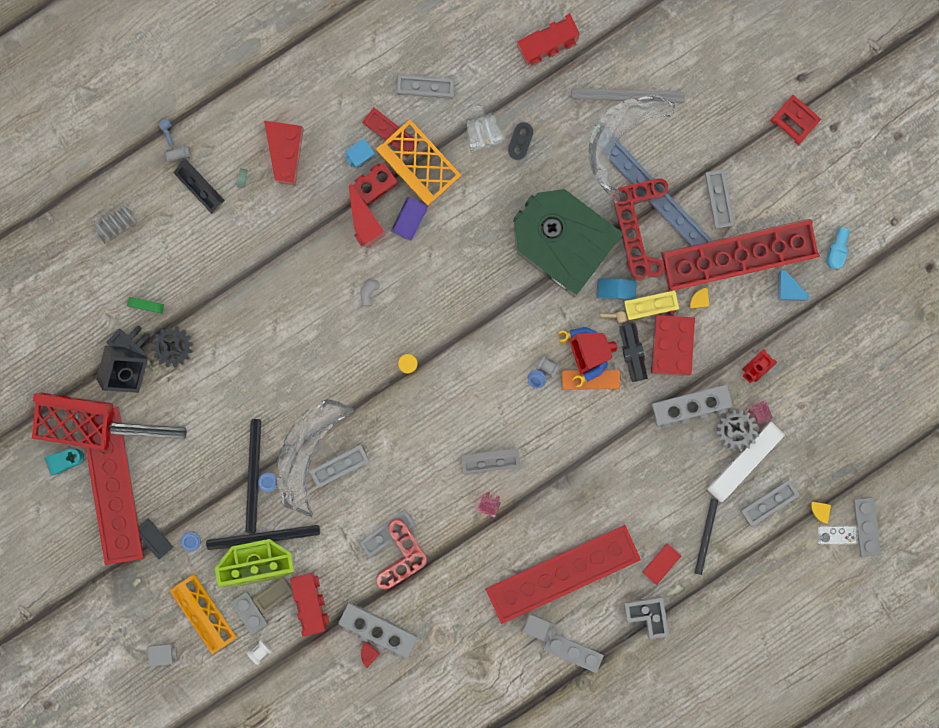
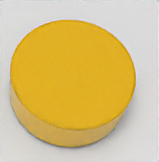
[398,354,418,373]

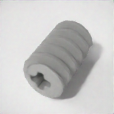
[94,205,137,244]

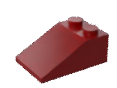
[349,184,386,248]

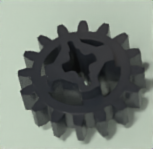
[151,326,194,368]

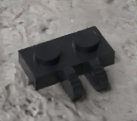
[106,326,151,357]

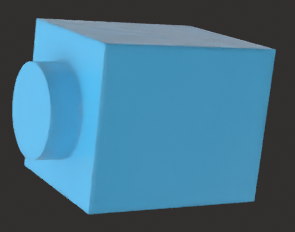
[345,138,376,169]

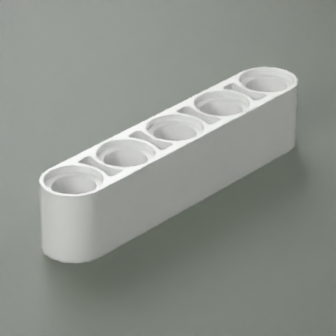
[707,421,785,503]

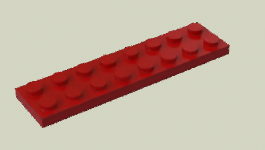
[80,407,144,565]
[485,525,641,624]

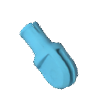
[826,227,850,269]

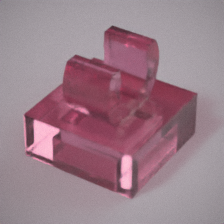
[747,400,773,424]
[477,492,501,517]

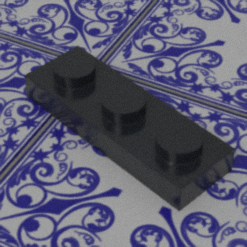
[173,159,225,214]

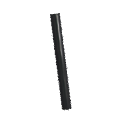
[694,498,719,575]

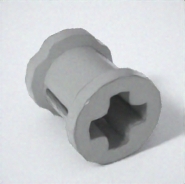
[536,354,561,379]

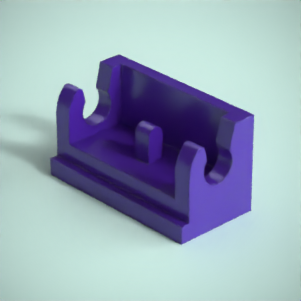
[390,197,429,241]

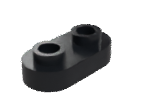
[508,122,533,160]

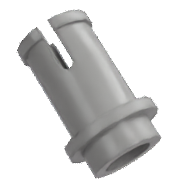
[166,145,191,162]

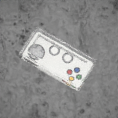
[818,525,858,545]

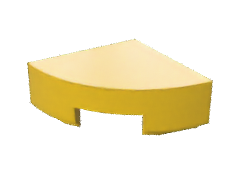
[690,288,709,309]
[811,502,831,524]

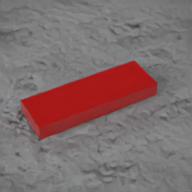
[362,107,419,158]

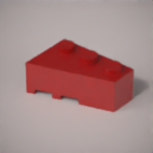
[517,13,580,66]
[264,121,304,186]

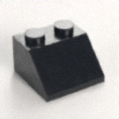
[96,346,148,393]

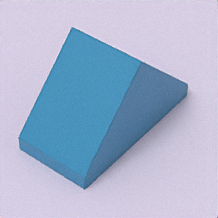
[778,269,810,301]
[597,279,637,300]

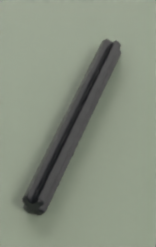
[245,419,261,533]
[206,525,320,550]

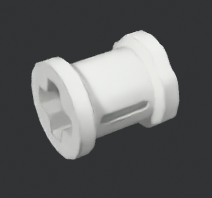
[247,639,272,665]

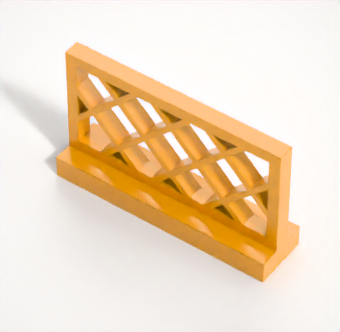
[376,119,462,206]

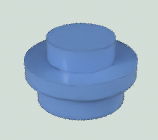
[528,370,547,389]
[258,473,278,492]
[181,532,201,551]

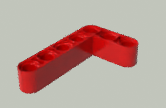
[613,178,668,281]

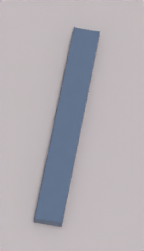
[595,132,713,246]

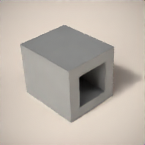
[523,615,556,642]
[147,643,178,667]

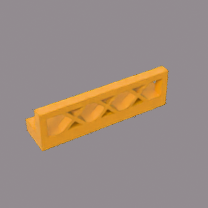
[170,574,237,654]

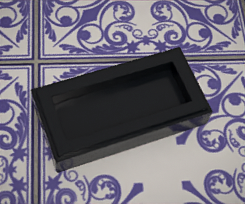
[139,518,174,560]

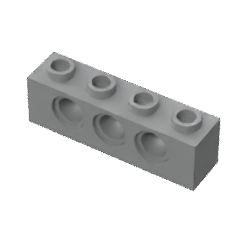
[651,384,733,429]
[338,602,418,659]

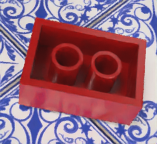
[651,315,695,376]

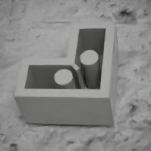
[623,596,669,639]

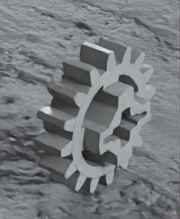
[716,410,759,451]

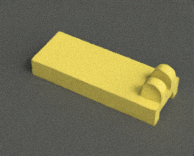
[624,290,679,320]

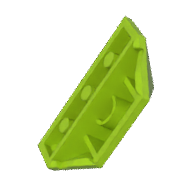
[215,539,294,587]

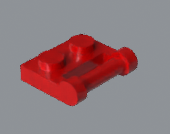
[770,95,822,146]

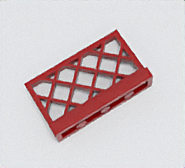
[31,392,113,450]

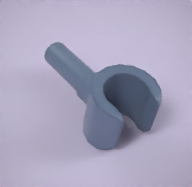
[159,118,174,146]

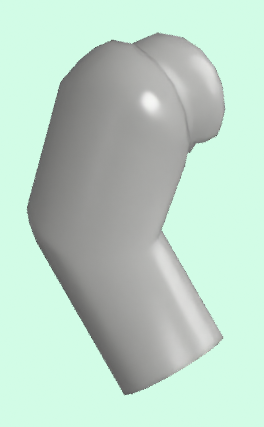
[360,279,380,306]

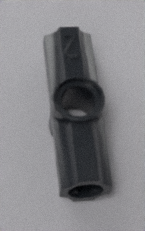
[619,323,648,382]

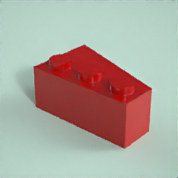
[290,572,330,637]

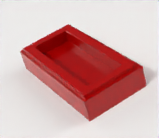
[642,543,682,585]

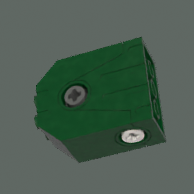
[513,189,624,298]

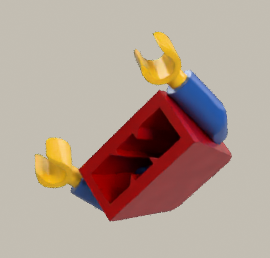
[558,327,617,388]

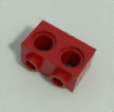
[353,163,398,206]

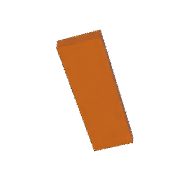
[562,370,620,390]

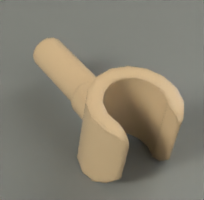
[600,312,628,323]

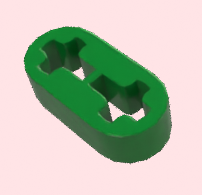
[127,297,164,314]

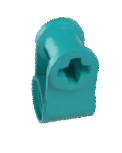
[45,449,84,476]

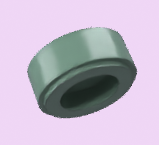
[237,168,248,188]

